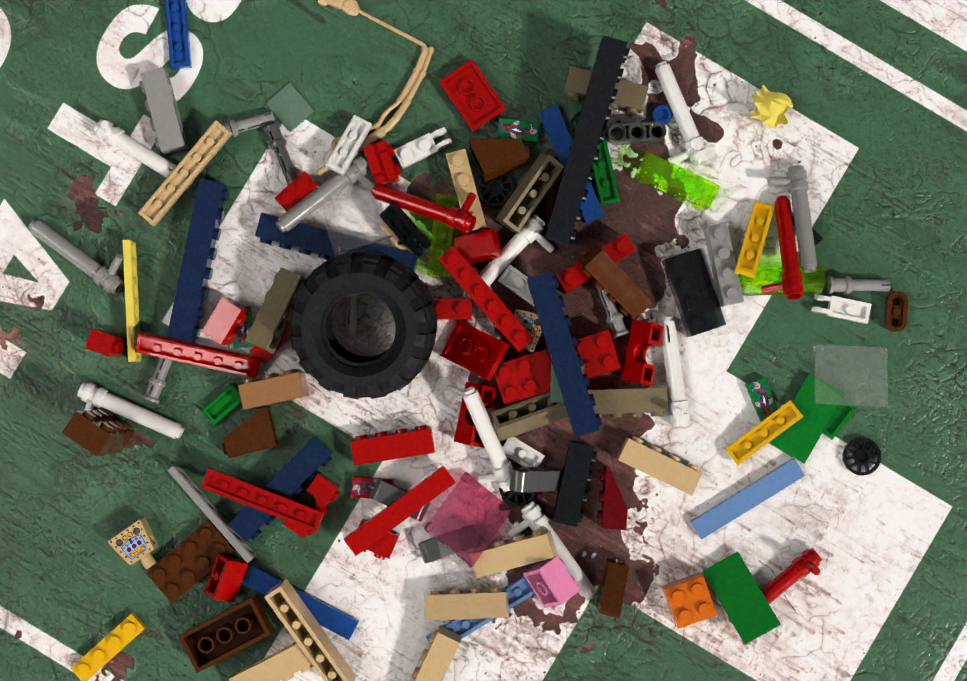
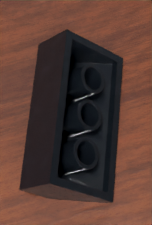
[661,248,726,337]

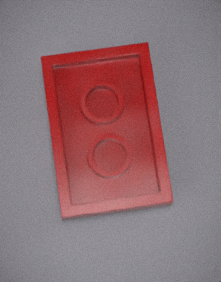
[439,59,506,132]
[440,320,509,381]

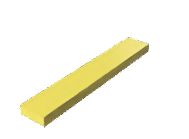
[122,240,141,362]

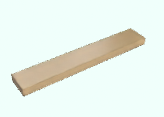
[138,120,233,226]

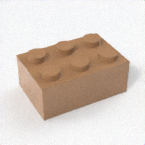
[238,369,310,410]

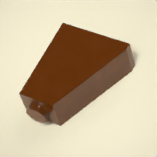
[468,138,531,182]
[222,406,279,458]
[596,557,629,618]

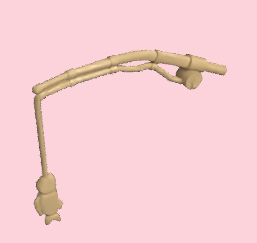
[316,0,434,177]

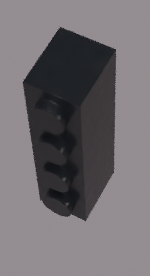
[552,441,597,527]

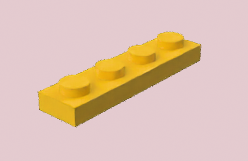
[734,201,775,278]
[725,400,804,466]
[70,612,147,681]

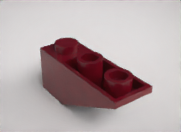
[597,465,628,530]

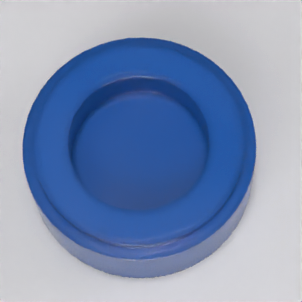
[651,105,672,125]

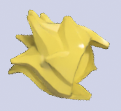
[749,85,793,128]

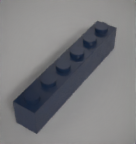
[228,435,334,542]

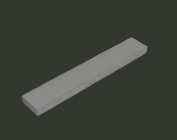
[167,465,256,563]

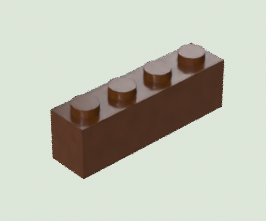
[578,243,652,319]

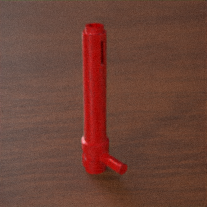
[372,184,476,232]
[761,196,804,300]
[729,548,822,624]

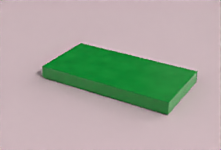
[769,373,845,464]
[703,552,781,644]

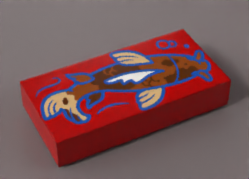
[351,477,393,499]

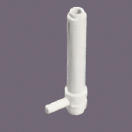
[655,61,710,166]
[94,119,193,189]
[462,214,555,301]
[659,317,690,427]
[77,382,184,439]
[462,387,513,492]
[508,501,595,599]

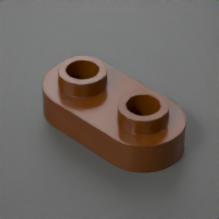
[884,291,908,332]

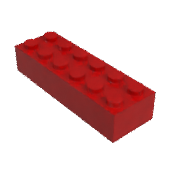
[494,330,621,405]

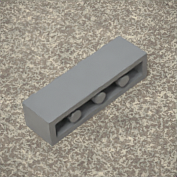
[139,68,189,155]
[703,222,744,307]

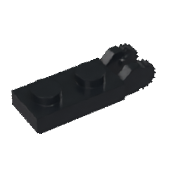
[380,201,431,256]

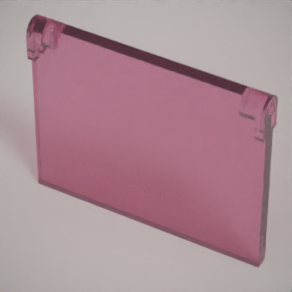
[424,472,512,567]

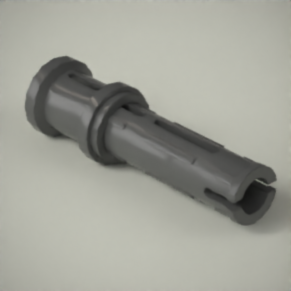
[263,123,297,185]

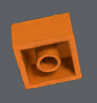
[662,572,717,629]

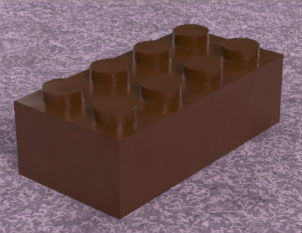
[62,409,134,457]
[178,594,274,673]

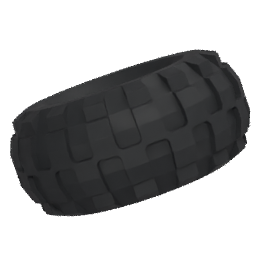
[288,251,437,399]

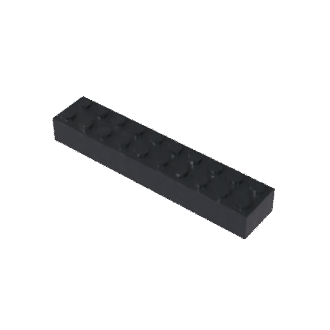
[545,35,630,245]

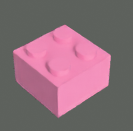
[523,556,580,608]

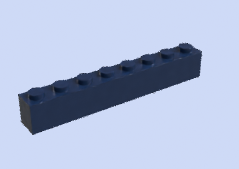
[167,178,229,343]
[255,212,419,272]
[527,271,602,438]

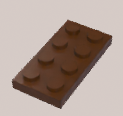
[146,519,235,604]

